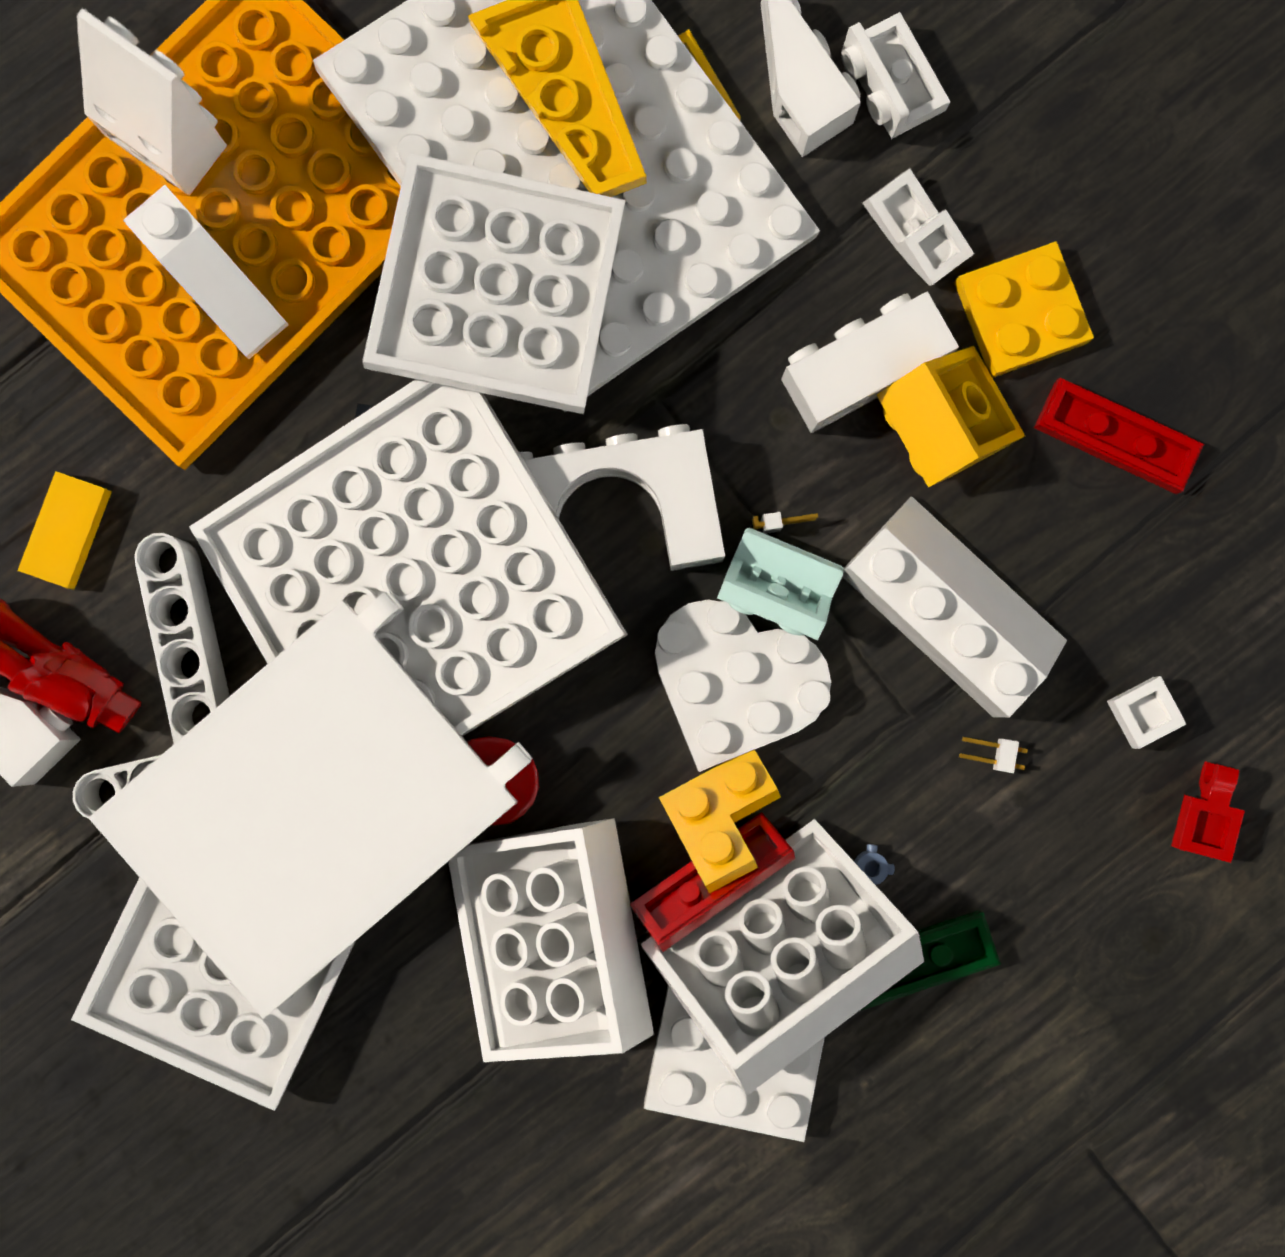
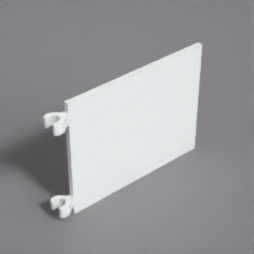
[88,592,533,1019]

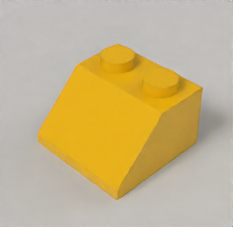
[876,346,1025,488]

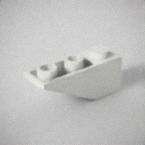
[761,0,861,157]

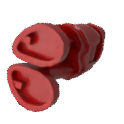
[0,598,142,734]

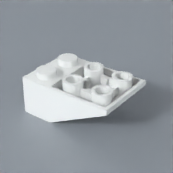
[77,8,227,196]

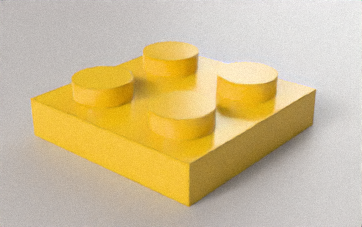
[954,241,1094,378]

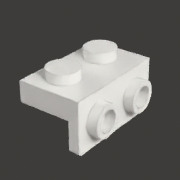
[841,12,950,139]

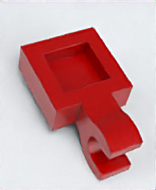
[1171,761,1245,863]

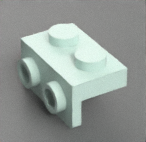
[717,528,844,640]

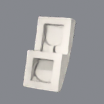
[862,169,974,286]

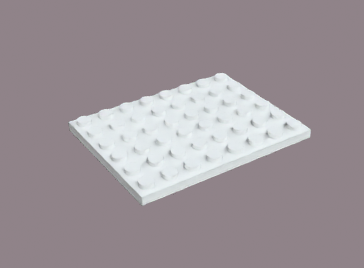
[313,0,820,412]

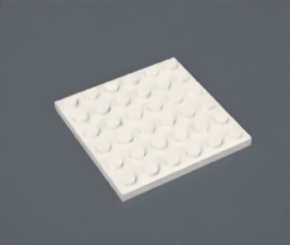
[189,379,628,736]

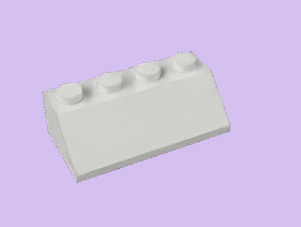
[842,496,1067,718]

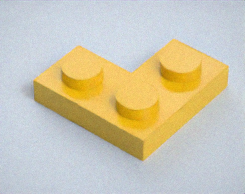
[659,750,781,894]

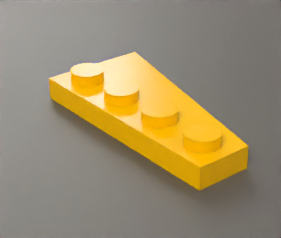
[468,0,647,197]

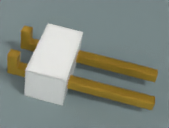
[752,512,818,534]
[959,737,1028,773]

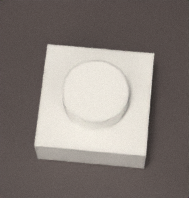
[1107,676,1186,749]

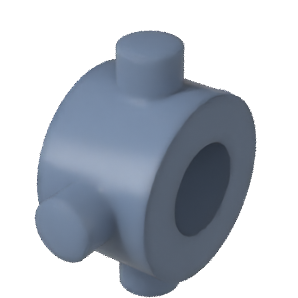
[854,844,895,885]

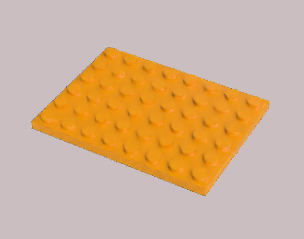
[0,0,401,470]

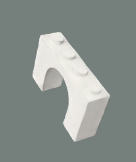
[519,424,725,571]

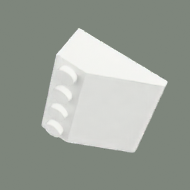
[448,818,654,1062]
[641,819,924,1095]

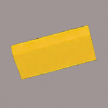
[17,471,112,590]

